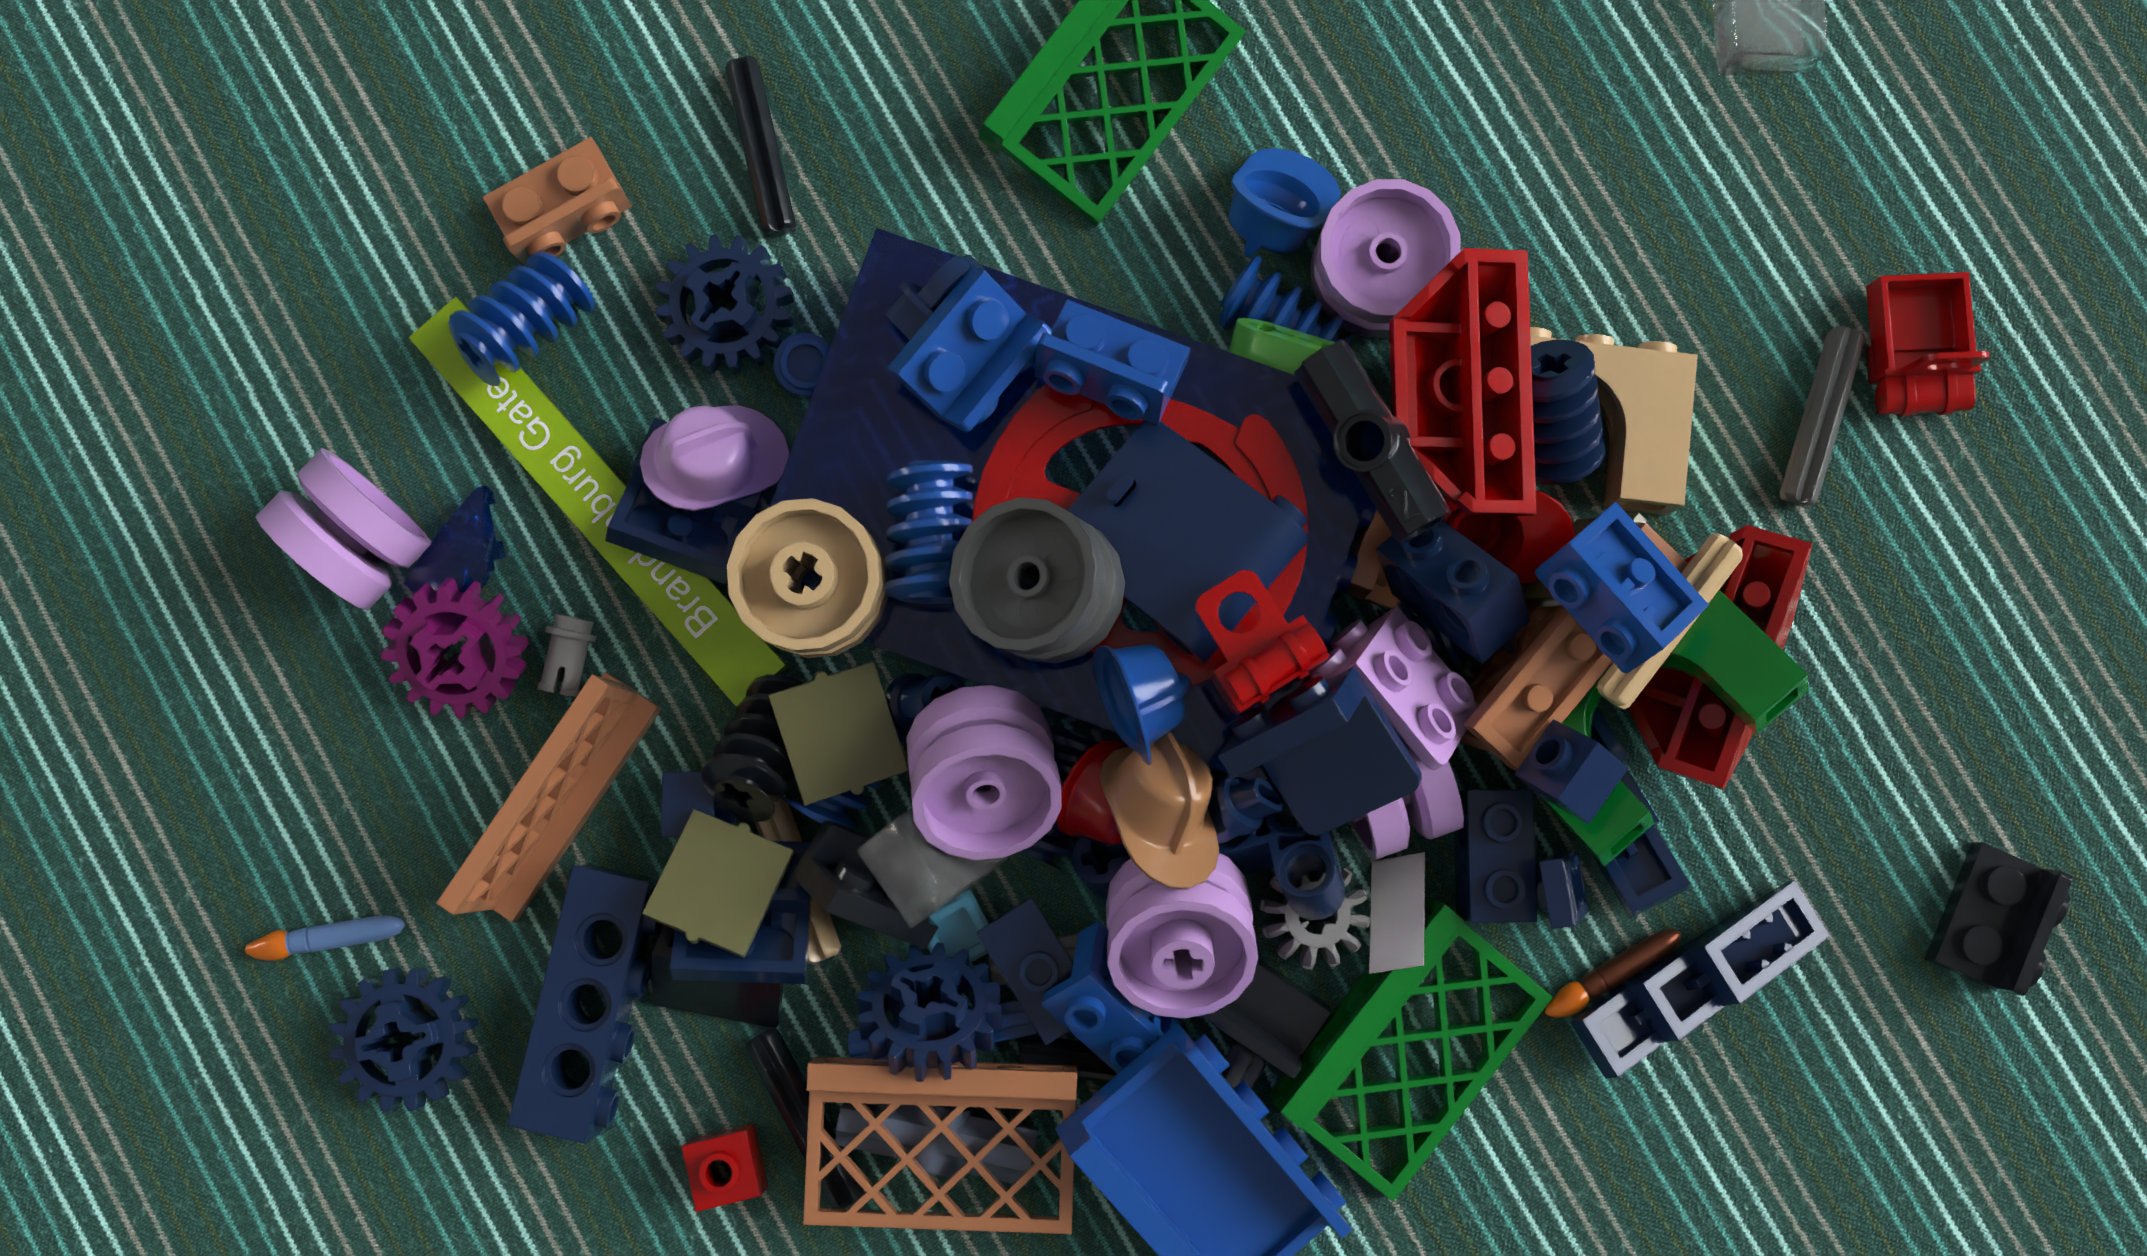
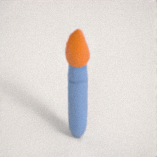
[245,915,405,961]

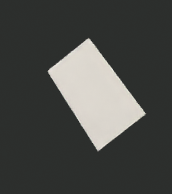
[1369,852,1425,974]

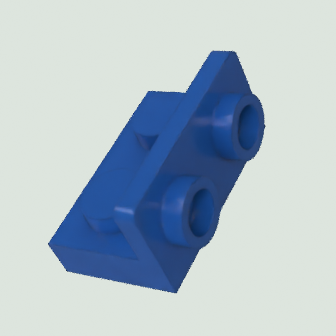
[887,266,1052,432]
[1034,299,1191,425]
[1535,502,1709,673]
[1042,921,1181,1074]

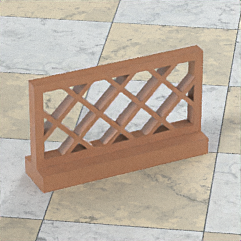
[1459,522,1688,770]
[436,672,662,922]
[803,1056,1077,1234]

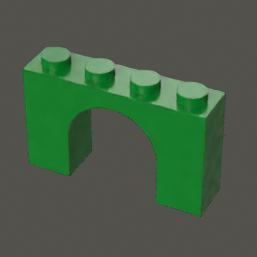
[1515,590,1808,867]

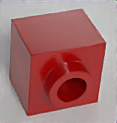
[681,1123,769,1212]

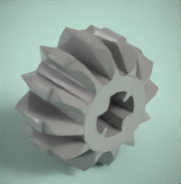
[1259,868,1370,969]

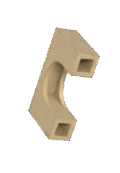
[1530,327,1698,515]

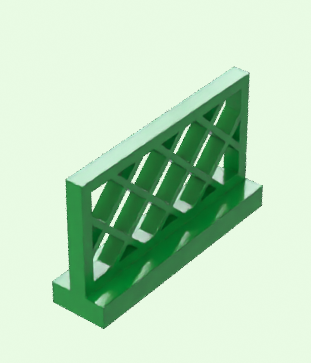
[978,0,1246,226]
[1266,895,1553,1202]

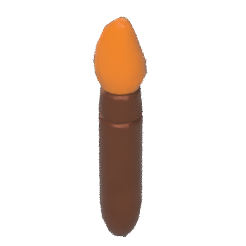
[1544,929,1681,1018]

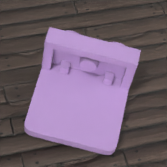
[1309,606,1477,770]

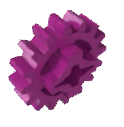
[381,578,529,719]

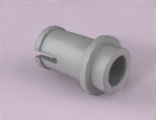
[537,614,597,697]

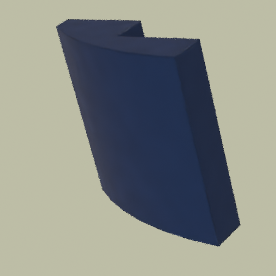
[605,418,764,585]
[670,841,812,984]

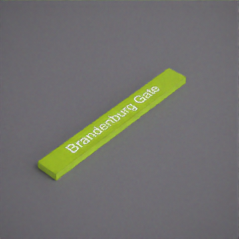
[408,297,788,707]

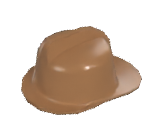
[1100,732,1219,889]

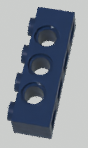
[507,864,662,1144]

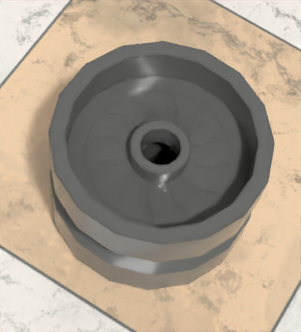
[949,497,1125,664]

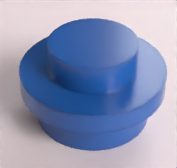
[773,333,837,396]

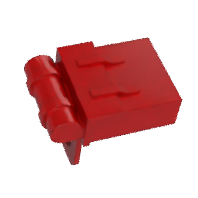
[1866,272,1990,417]
[1196,570,1330,716]

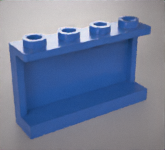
[1055,1023,1352,1256]

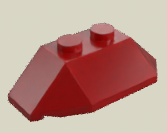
[1389,248,1537,516]
[1628,525,1812,791]

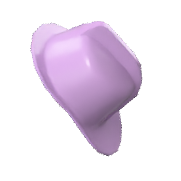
[640,405,789,511]

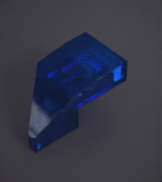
[403,485,506,615]

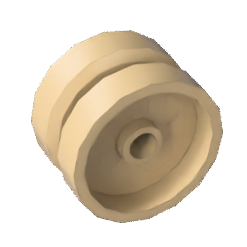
[727,498,889,658]

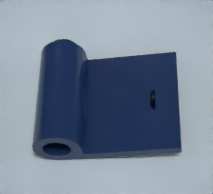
[1067,420,1309,665]

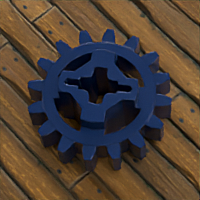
[655,235,795,374]
[857,942,1002,1082]
[329,967,479,1112]

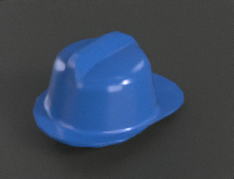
[1228,148,1341,259]
[1093,644,1192,765]

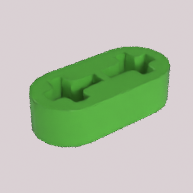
[1229,318,1355,377]

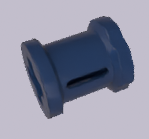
[885,673,966,731]

